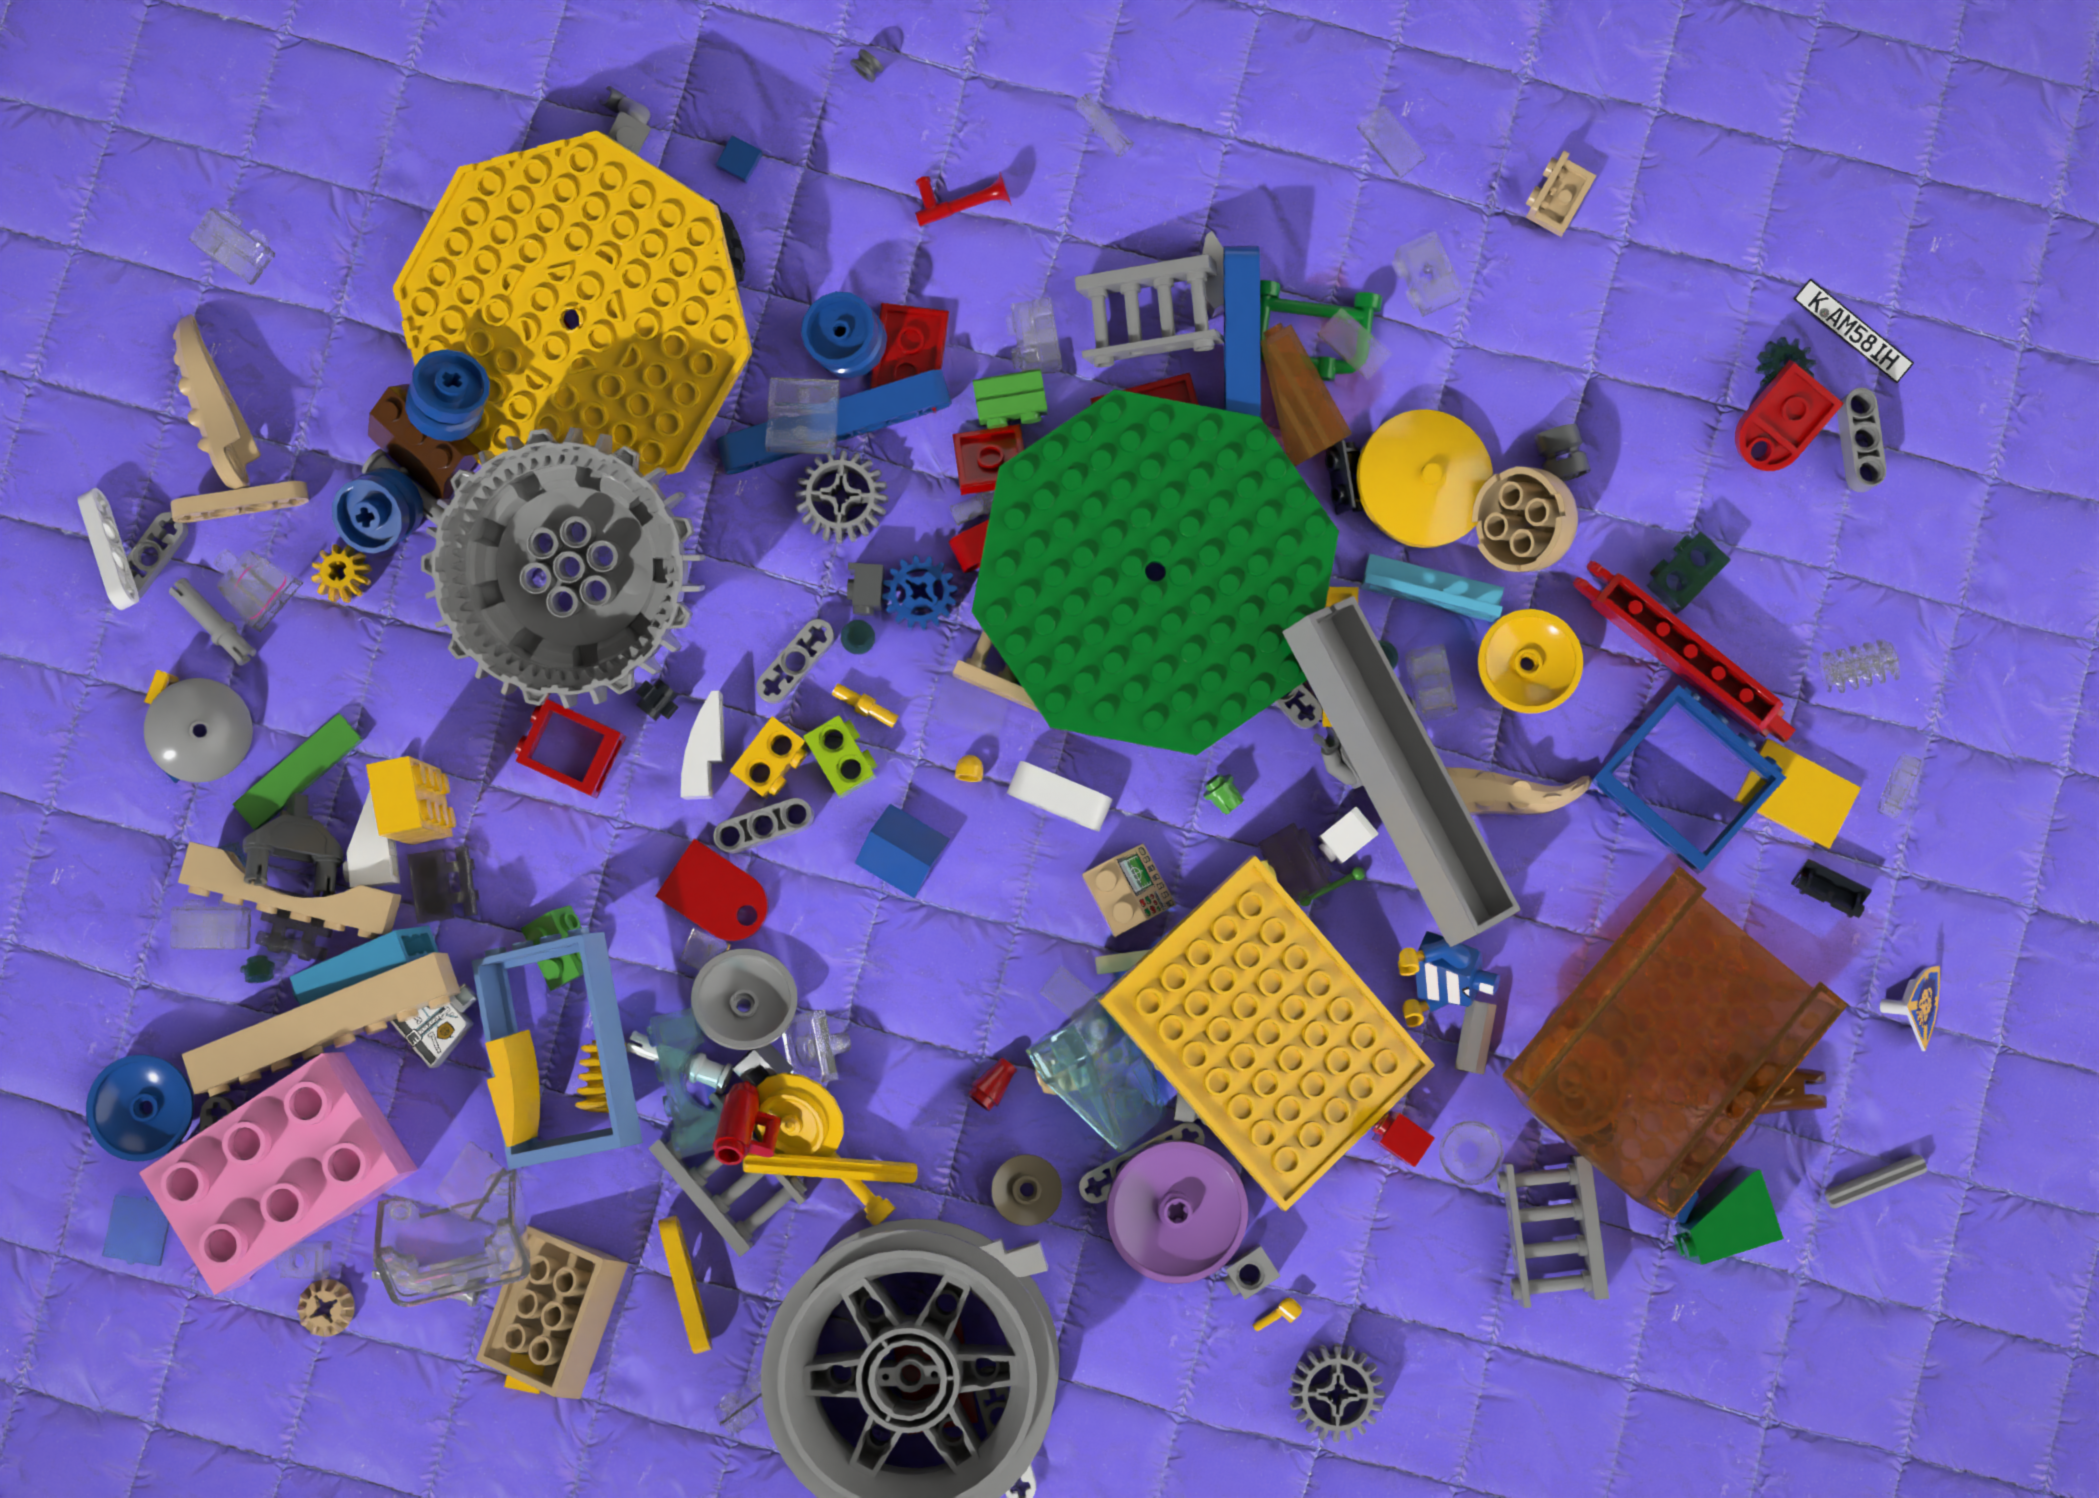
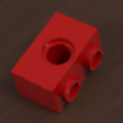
[1371,1111,1435,1167]

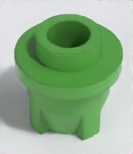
[1203,773,1244,815]

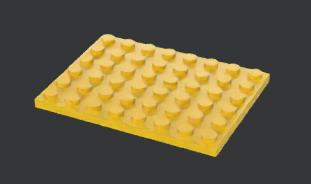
[1097,855,1435,1212]

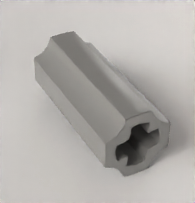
[1454,1000,1497,1075]

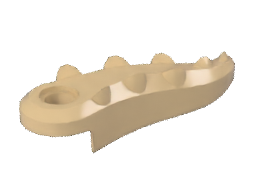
[173,314,261,490]
[1445,767,1592,815]

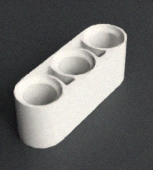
[1006,761,1113,832]

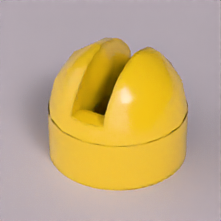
[955,755,984,782]

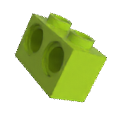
[803,715,878,799]

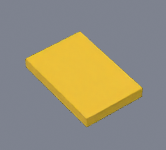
[1734,738,1861,850]

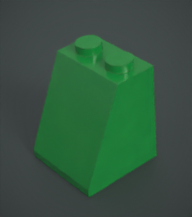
[1673,1166,1784,1265]

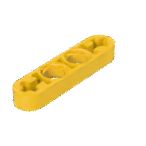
[658,1215,713,1354]

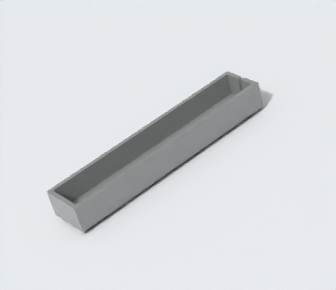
[1282,596,1521,947]

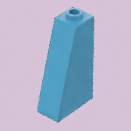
[290,925,439,1006]

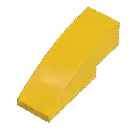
[485,1029,540,1147]

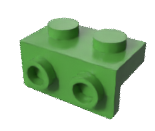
[521,905,584,991]

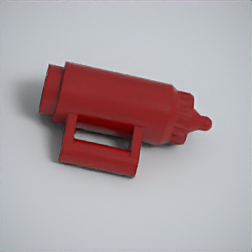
[713,1081,781,1165]

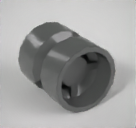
[1534,424,1591,482]

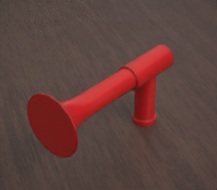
[915,171,1012,227]

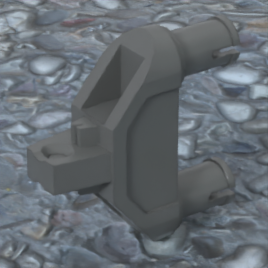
[242,793,344,897]

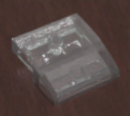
[765,377,840,455]

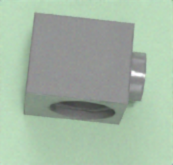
[1223,1243,1281,1300]

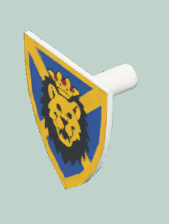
[1880,966,1940,1051]

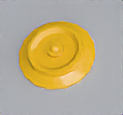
[754,1072,844,1157]

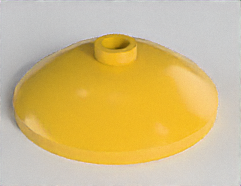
[1477,609,1583,714]

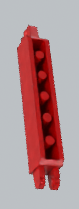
[1573,561,1796,743]

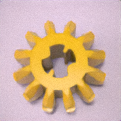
[311,544,372,603]

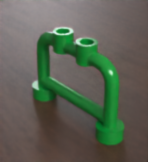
[1260,280,1383,381]

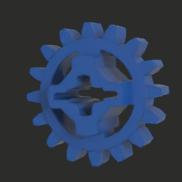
[882,555,958,631]

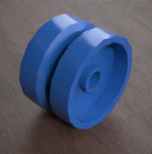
[801,291,887,378]
[405,349,490,441]
[332,467,423,554]

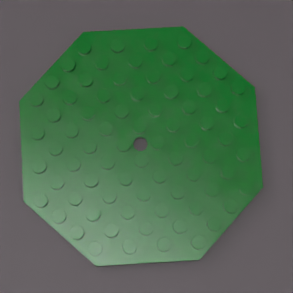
[971,389,1339,756]

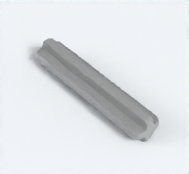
[1824,1155,1927,1208]

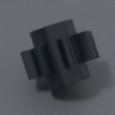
[635,678,679,721]

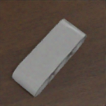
[1837,388,1886,493]
[713,798,815,854]

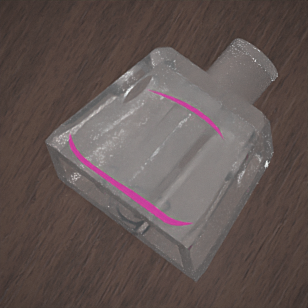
[213,549,304,632]

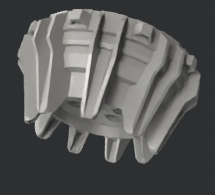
[421,427,705,708]

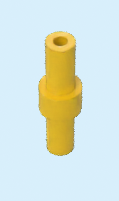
[832,683,899,728]

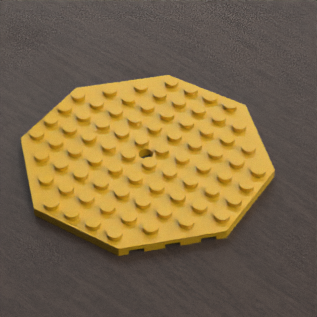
[392,130,753,476]

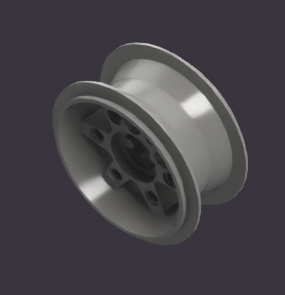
[761,1218,1059,1498]

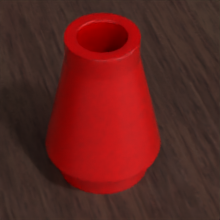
[968,1057,1017,1111]

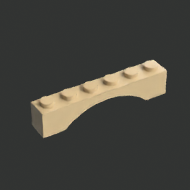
[178,841,402,940]

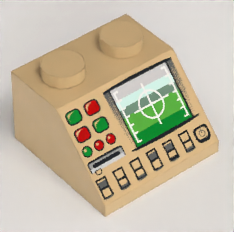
[1082,844,1176,938]

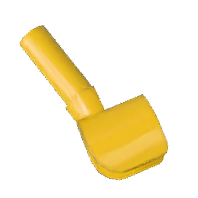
[1252,1298,1302,1332]

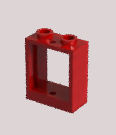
[515,699,626,799]

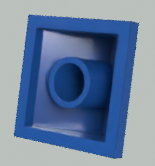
[855,804,950,899]

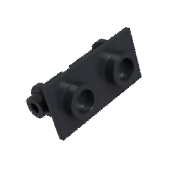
[1325,440,1364,515]
[1791,859,1872,918]

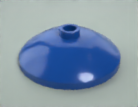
[86,1055,194,1162]

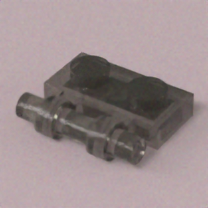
[407,846,479,924]
[255,886,333,961]

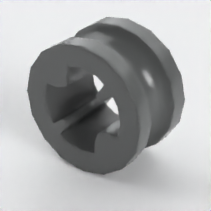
[850,49,884,83]

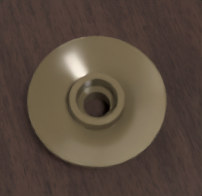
[991,1154,1062,1226]

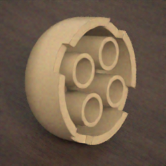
[1472,466,1578,572]

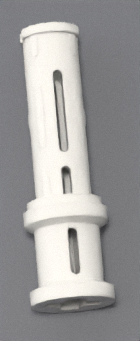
[626,1030,734,1095]

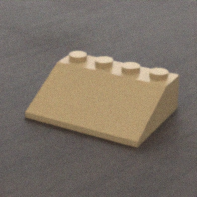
[476,1224,628,1399]

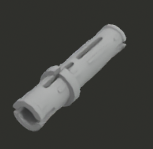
[169,578,256,666]

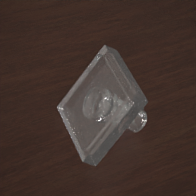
[782,1009,851,1083]

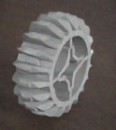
[795,450,888,544]
[1288,1343,1385,1442]

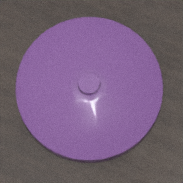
[1106,1140,1248,1284]

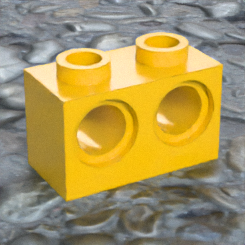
[730,716,808,799]

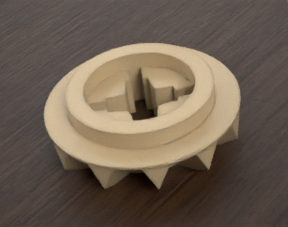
[296,1279,355,1337]

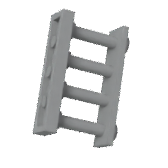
[1075,254,1224,368]
[648,1092,808,1257]
[1496,1154,1609,1308]

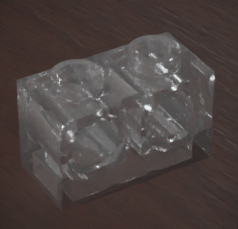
[1405,644,1458,722]

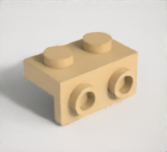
[1526,151,1597,237]

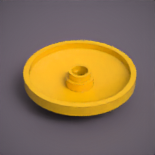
[1356,409,1493,548]

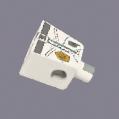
[390,983,478,1068]

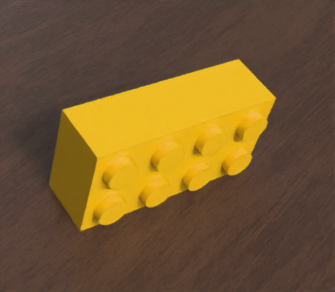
[366,756,456,845]

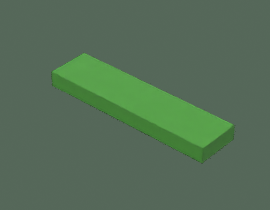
[232,713,364,830]

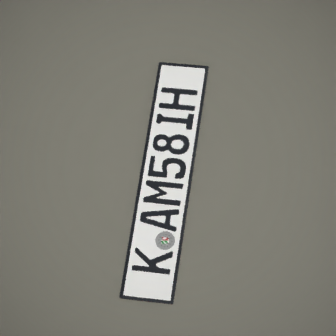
[1794,279,1914,383]

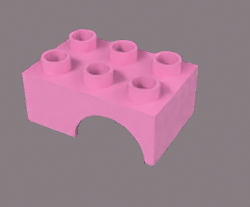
[139,1052,418,1295]

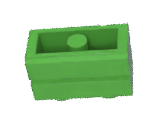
[973,369,1047,429]

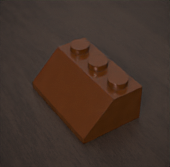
[368,384,481,500]

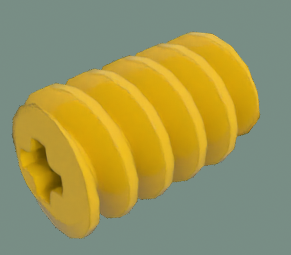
[575,1040,627,1113]

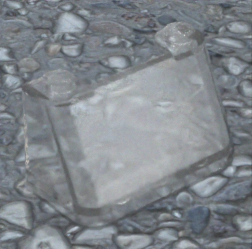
[373,1169,531,1307]

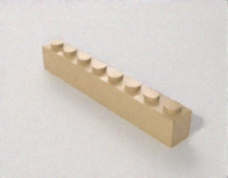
[182,952,461,1098]

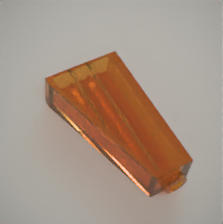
[1260,323,1352,467]

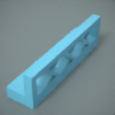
[1360,554,1504,622]

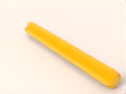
[743,1153,918,1183]

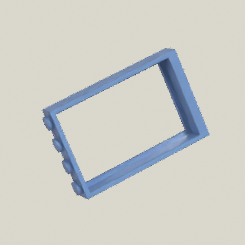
[471,927,643,1169]

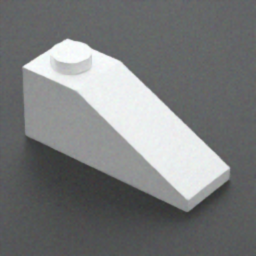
[343,790,400,888]

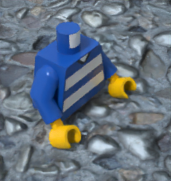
[1398,931,1500,1027]

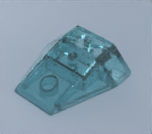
[1025,977,1167,1153]

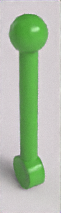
[1298,867,1365,907]

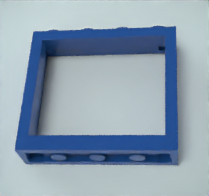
[1592,685,1787,875]

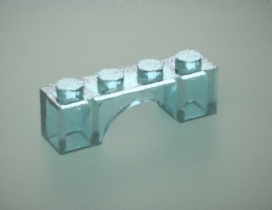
[646,1008,721,1158]

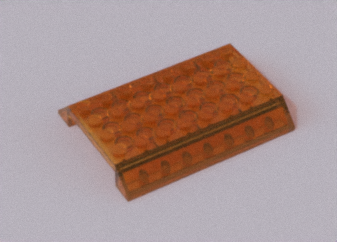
[1502,866,1849,1220]

